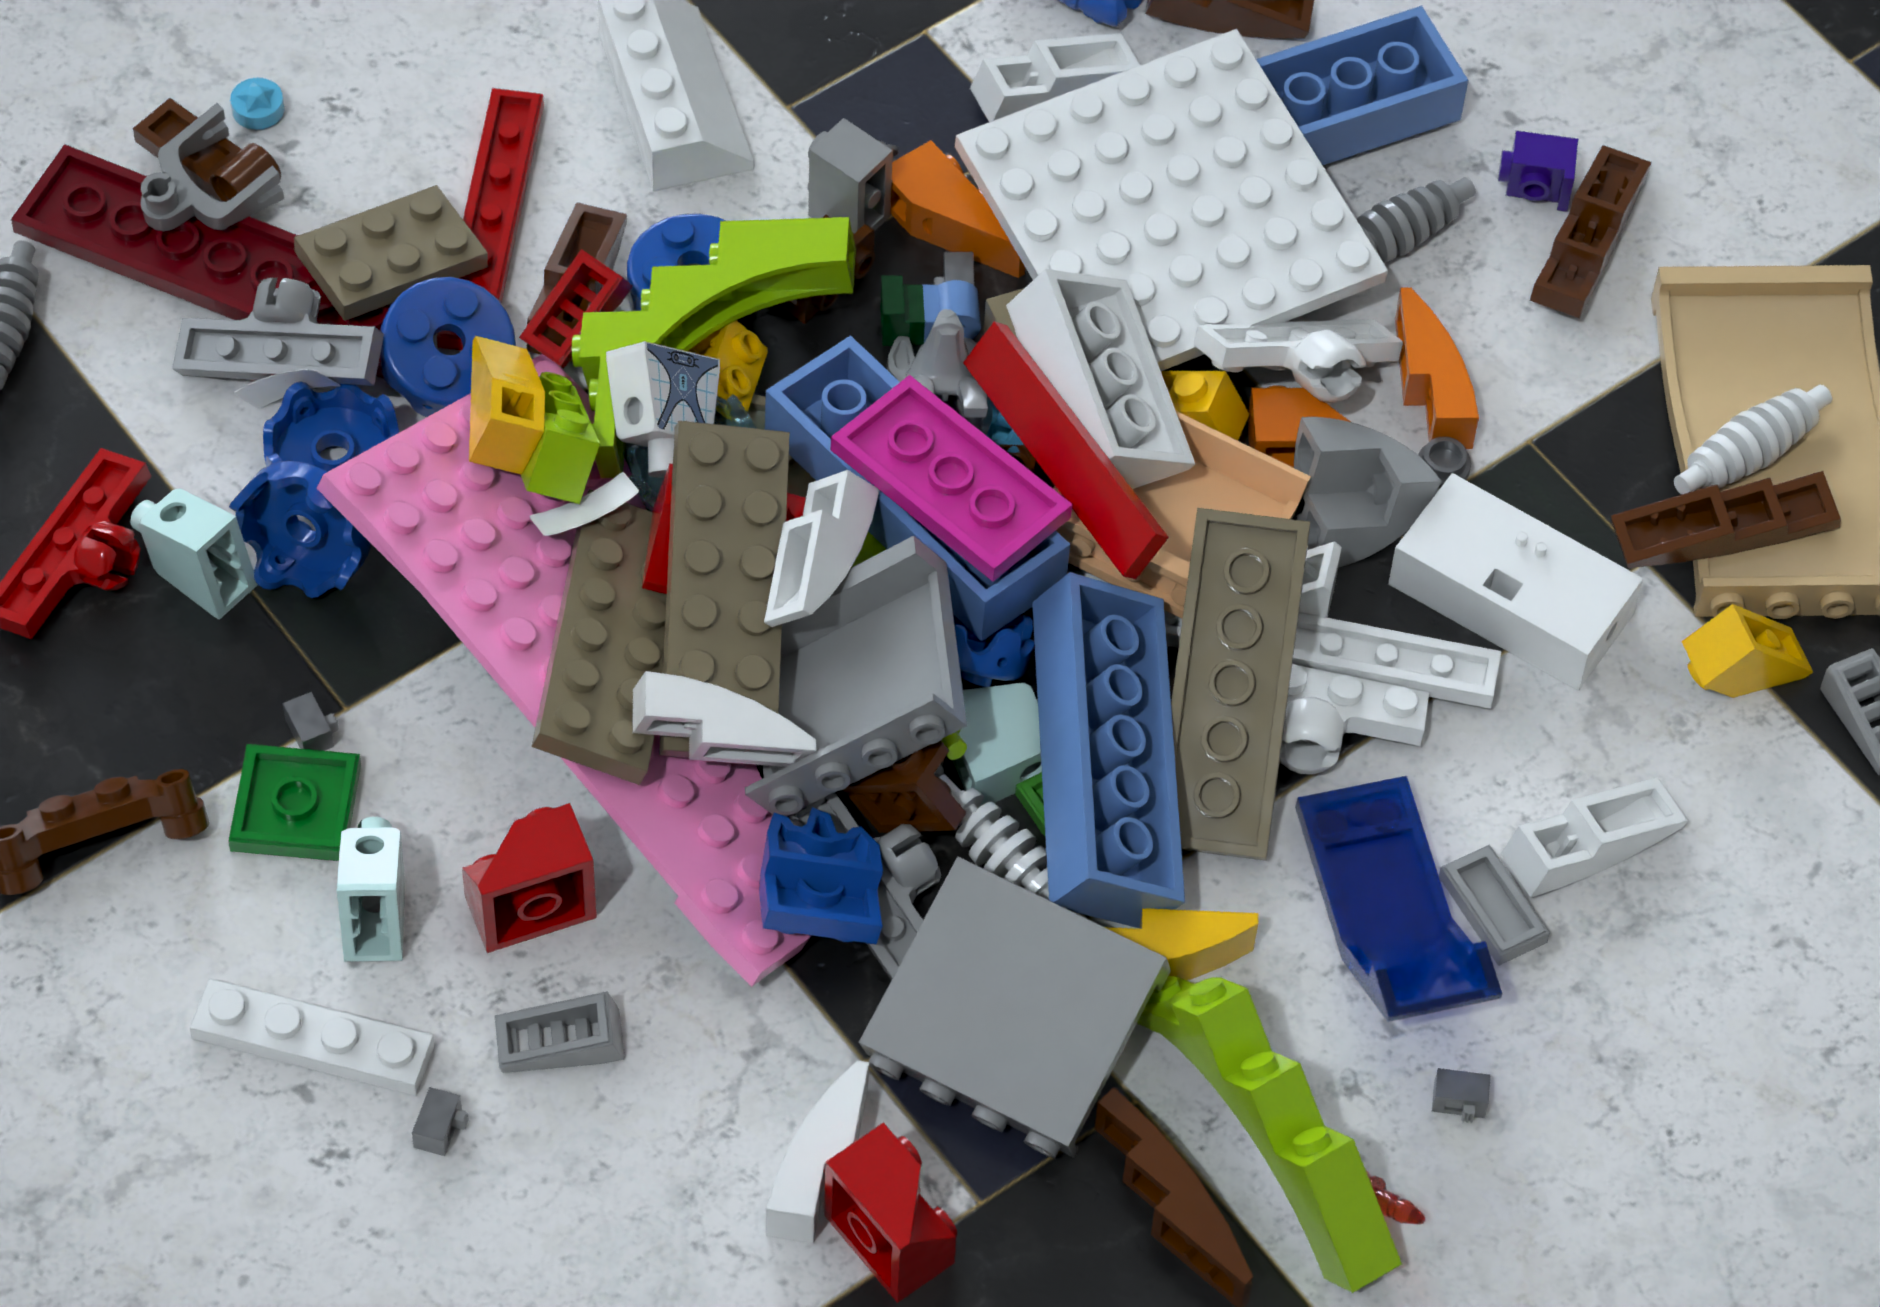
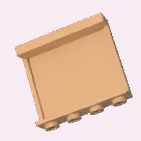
[1053,411,1311,619]

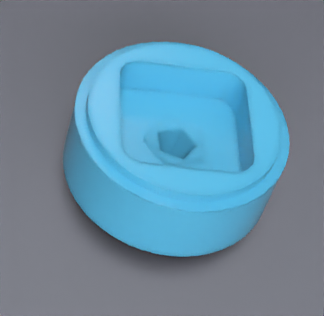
[230,78,284,130]

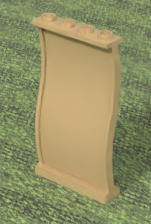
[1651,265,1880,619]

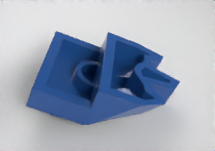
[759,807,883,944]

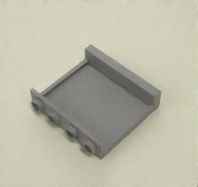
[745,536,967,816]
[859,856,1171,1158]

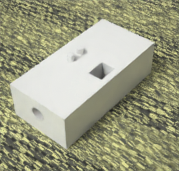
[1388,473,1643,691]

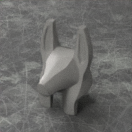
[887,309,993,435]

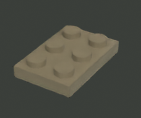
[294,185,488,321]

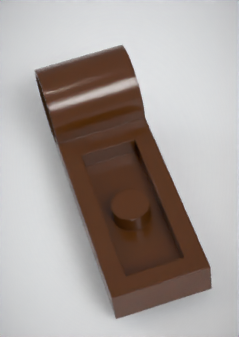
[133,98,281,202]

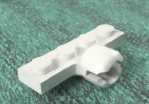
[1193,319,1403,403]
[1280,664,1429,774]

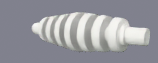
[1674,385,1832,494]
[938,774,1089,920]

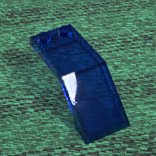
[1295,776,1503,1022]

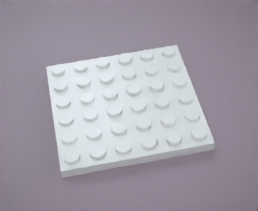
[955,29,1388,371]

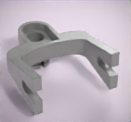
[141,102,285,231]

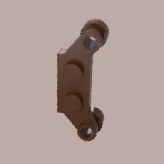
[0,769,209,895]

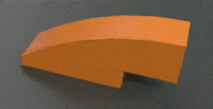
[1395,287,1479,449]

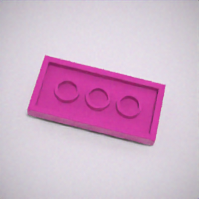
[830,375,1073,582]

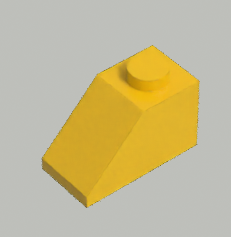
[1681,604,1813,698]

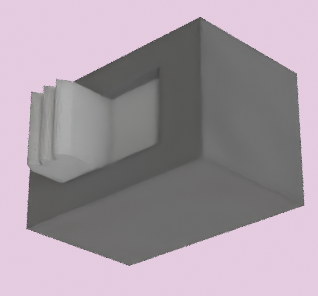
[934,252,974,285]
[283,692,339,751]
[1432,1068,1490,1123]
[412,1087,469,1156]

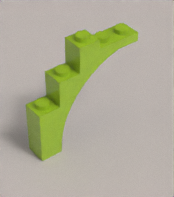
[572,217,856,478]
[1137,976,1402,1293]

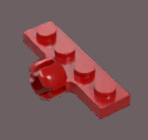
[0,448,152,639]

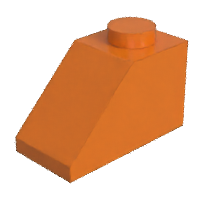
[1247,385,1351,468]

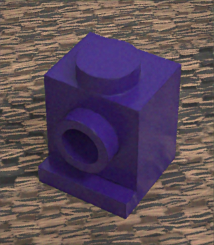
[1498,130,1578,212]

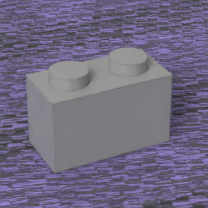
[807,118,893,234]

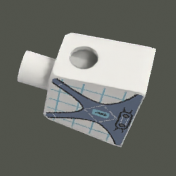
[606,341,720,478]

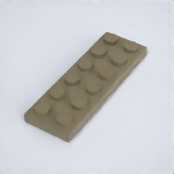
[659,420,790,758]
[531,489,667,785]
[1171,508,1311,861]

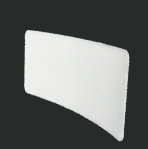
[234,370,340,408]
[530,472,639,536]

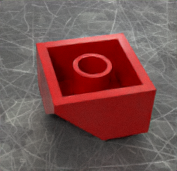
[462,803,597,953]
[824,1122,958,1303]

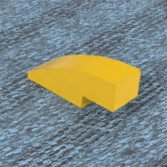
[1105,908,1259,980]

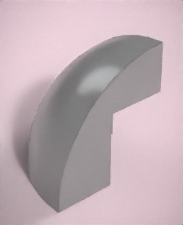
[1294,417,1441,568]

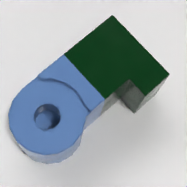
[880,275,981,346]

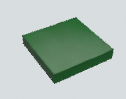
[228,744,361,861]

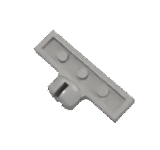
[172,278,384,386]
[787,792,941,980]

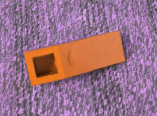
[890,140,1025,278]

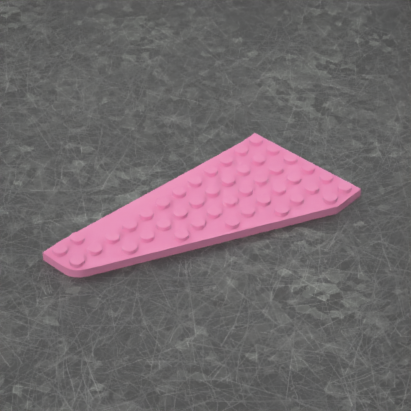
[317,354,811,987]

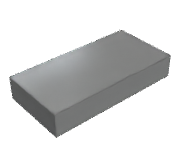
[1439,844,1550,966]

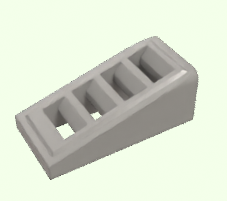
[1820,648,1880,775]
[495,991,624,1073]

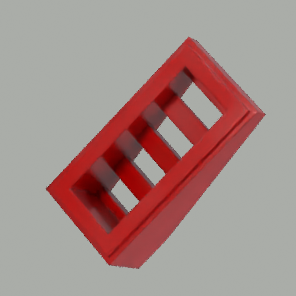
[519,249,633,369]

